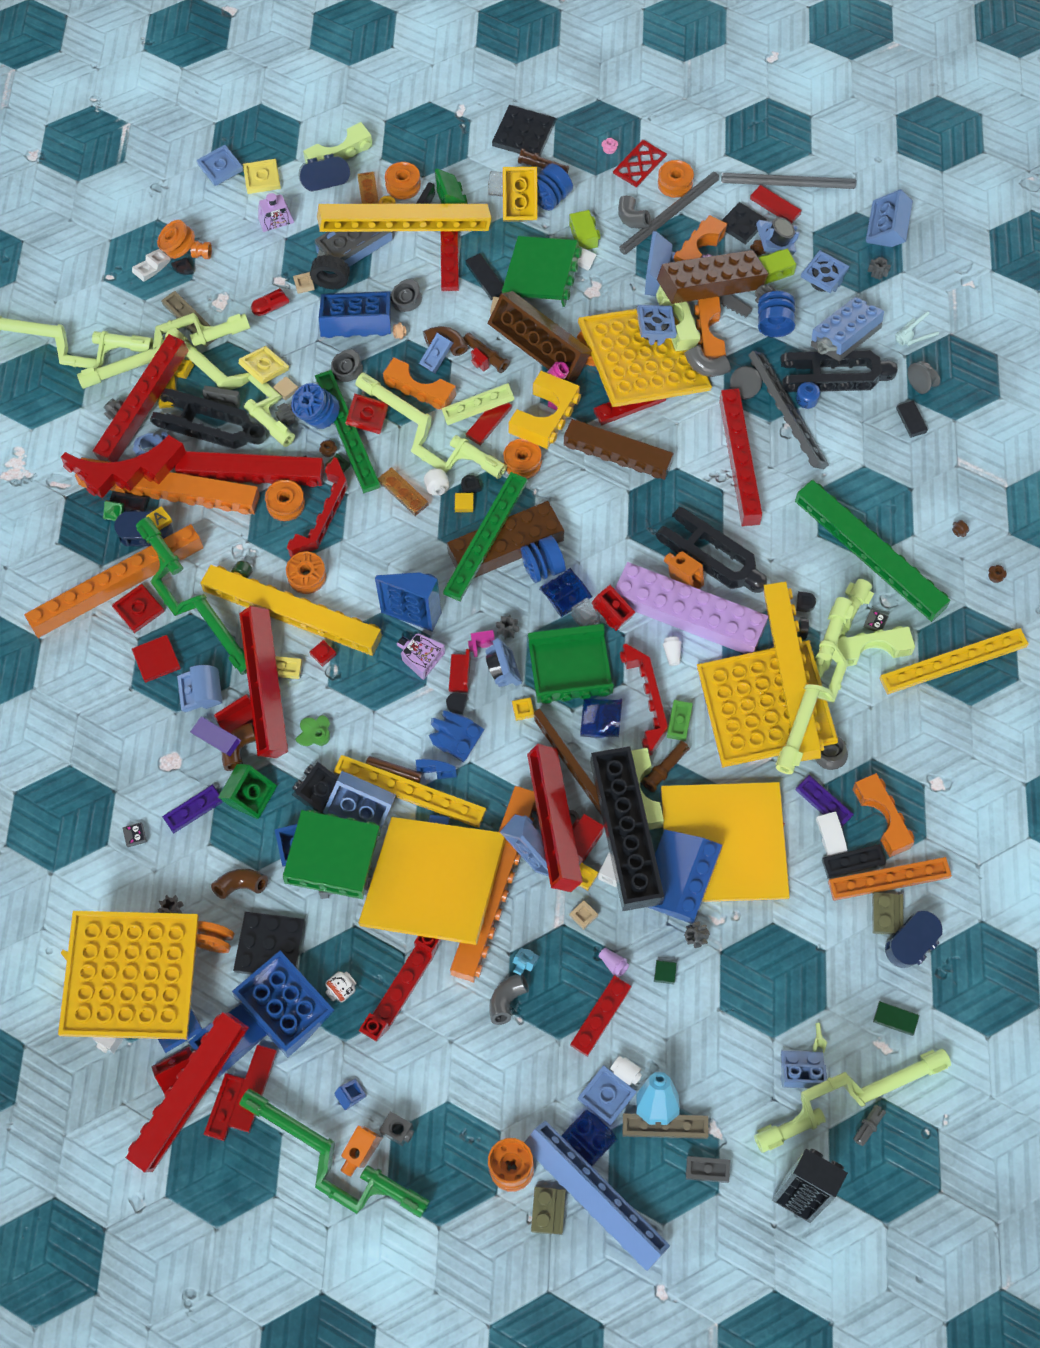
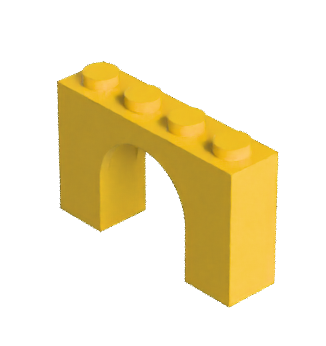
[508,371,581,449]

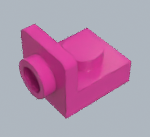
[468,630,495,657]

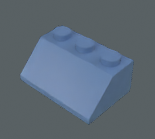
[866,189,913,247]
[645,231,675,296]
[323,771,396,830]
[500,814,549,876]

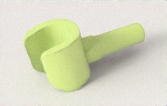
[813,1023,827,1053]

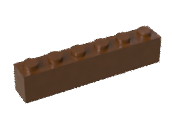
[564,419,674,480]

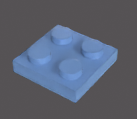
[197,145,243,186]
[577,1065,637,1127]

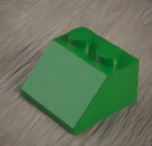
[435,169,468,204]
[218,764,277,819]

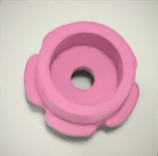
[602,138,618,154]

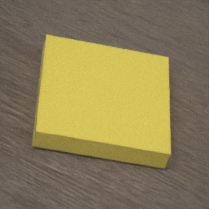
[243,159,281,194]
[238,346,289,384]

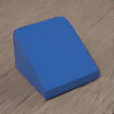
[334,1079,366,1110]

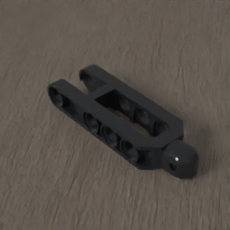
[780,350,898,392]
[150,388,266,449]
[655,507,767,593]

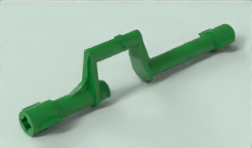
[136,517,247,675]
[239,1088,430,1218]

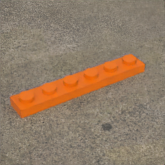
[828,857,952,901]

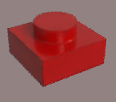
[471,348,489,371]
[309,640,337,667]

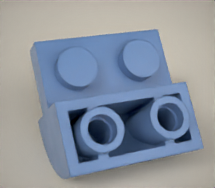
[177,665,223,713]
[780,1051,827,1088]

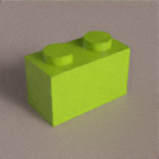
[569,210,600,250]
[758,248,796,285]

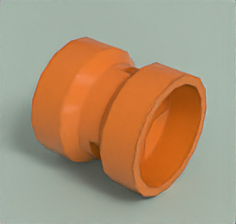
[191,240,212,259]

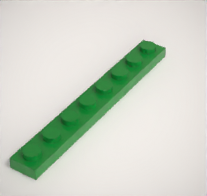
[315,370,380,494]
[443,472,528,602]

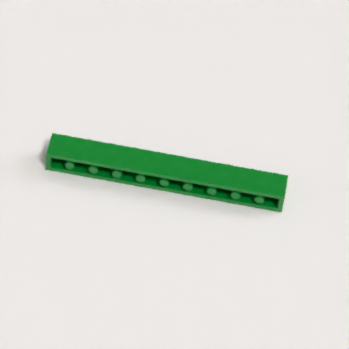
[795,480,950,622]

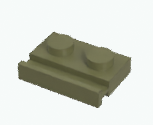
[872,892,903,935]
[531,1187,566,1235]

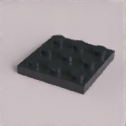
[492,105,556,156]
[233,912,305,975]

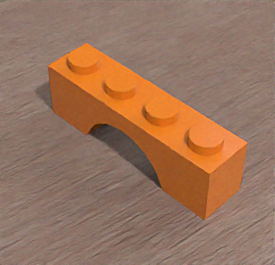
[673,215,727,262]
[694,297,726,359]
[383,358,456,410]
[853,773,914,858]

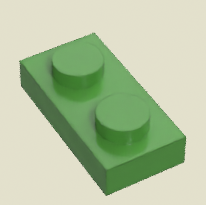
[667,700,693,741]

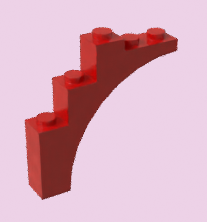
[61,435,186,498]

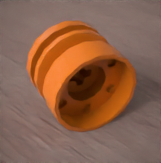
[488,1138,534,1192]

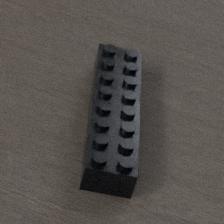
[590,746,664,911]
[772,1149,848,1223]

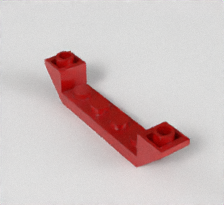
[287,457,348,557]
[620,644,668,756]
[358,936,441,1042]

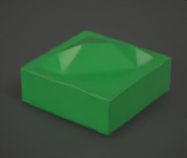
[103,500,124,521]

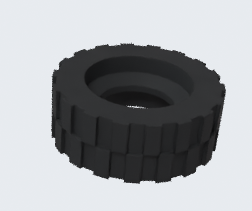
[310,255,350,290]

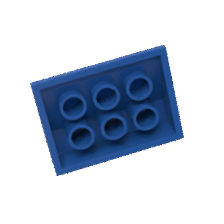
[319,291,391,338]
[375,572,442,632]
[648,830,722,924]
[232,951,334,1058]

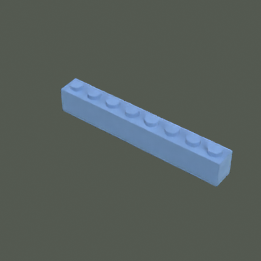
[524,1121,670,1271]

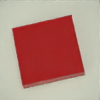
[345,393,388,434]
[111,583,165,633]
[132,635,181,683]

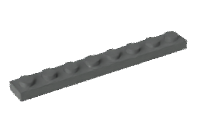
[749,350,829,469]

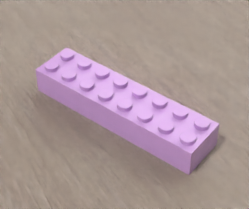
[615,562,768,654]

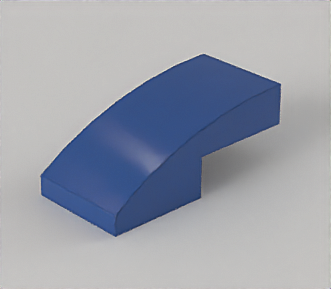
[416,759,457,779]

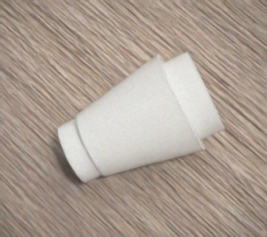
[663,637,682,666]

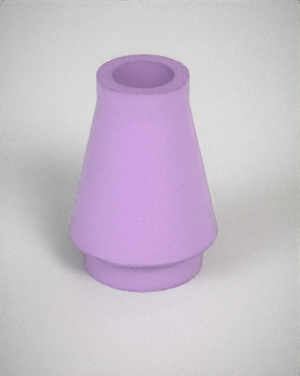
[599,948,629,977]

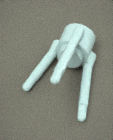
[895,311,939,347]

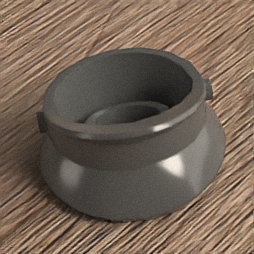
[391,279,422,312]
[331,349,363,382]
[907,361,940,394]
[730,366,762,400]
[815,736,848,770]

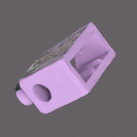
[258,193,294,232]
[397,634,445,680]

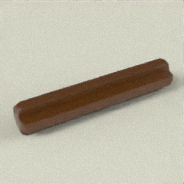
[366,756,422,783]

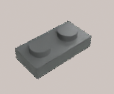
[203,386,241,409]
[686,1156,730,1183]

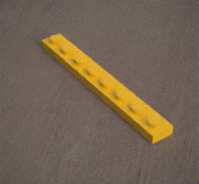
[879,628,1029,695]
[333,755,486,828]

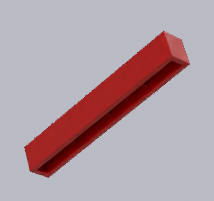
[93,334,189,462]
[719,388,762,527]
[175,451,325,487]
[239,606,288,758]
[527,744,583,892]
[125,1012,249,1173]

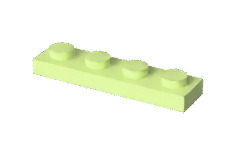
[441,383,515,425]

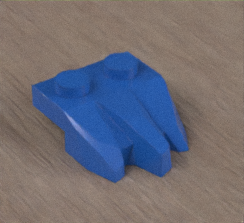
[429,710,485,762]

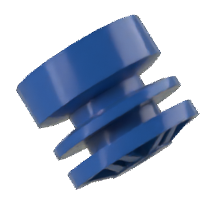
[537,163,573,211]
[758,291,795,337]
[291,383,340,429]
[521,535,566,583]

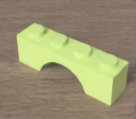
[303,122,372,162]
[656,286,700,351]
[836,626,915,667]
[631,748,664,830]

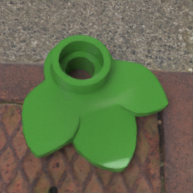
[295,715,330,746]

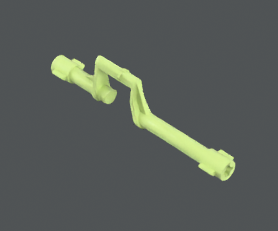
[77,313,250,389]
[0,316,154,369]
[165,328,295,447]
[355,372,507,479]
[815,579,874,679]
[775,597,855,774]
[754,1049,951,1153]

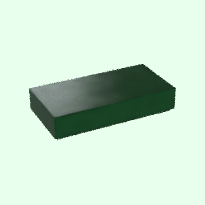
[873,1001,920,1036]

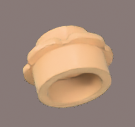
[393,322,406,340]

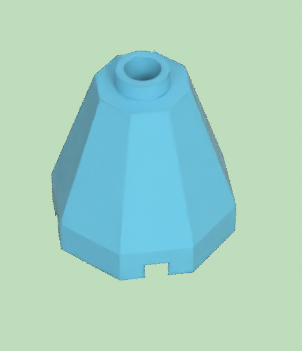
[636,1072,680,1125]

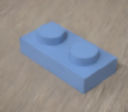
[419,333,453,373]

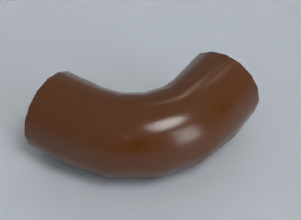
[423,326,468,356]
[221,722,256,771]
[211,869,268,899]

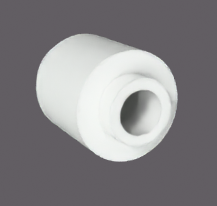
[610,1056,642,1086]

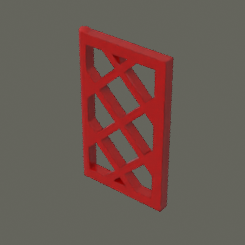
[613,140,667,188]

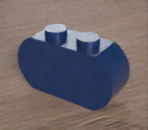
[298,153,350,192]
[114,510,173,546]
[885,911,943,968]

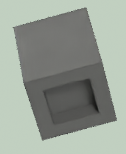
[379,1111,414,1146]

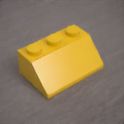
[503,167,537,222]

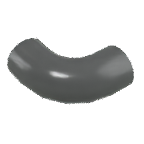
[618,195,651,229]
[684,346,731,377]
[489,974,529,1025]

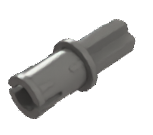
[853,1105,886,1146]

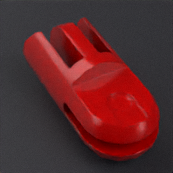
[251,288,289,316]

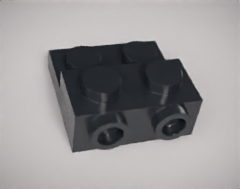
[292,762,339,815]

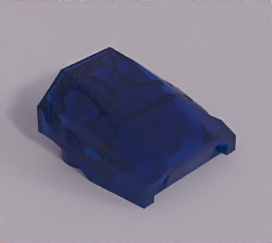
[539,568,593,617]
[580,698,622,738]
[561,1110,618,1167]

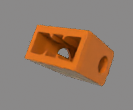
[664,552,704,589]
[340,1125,383,1177]

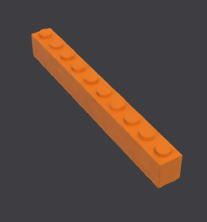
[75,457,260,515]
[24,524,203,638]
[450,786,537,983]

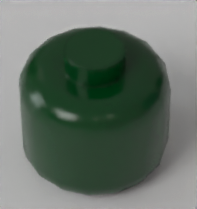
[231,561,253,578]

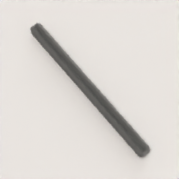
[619,172,719,255]
[721,173,856,189]

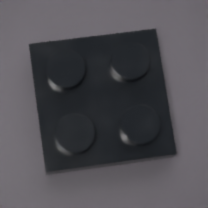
[721,202,767,245]

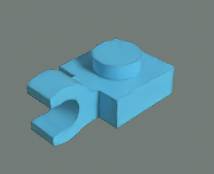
[512,948,540,975]

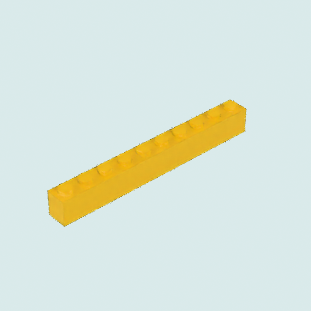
[317,204,491,232]
[201,564,382,656]
[763,581,824,761]

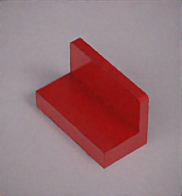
[449,649,471,693]
[214,694,253,733]
[151,1047,192,1094]

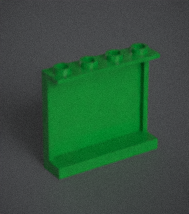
[502,236,582,307]
[528,624,614,704]
[283,810,381,899]

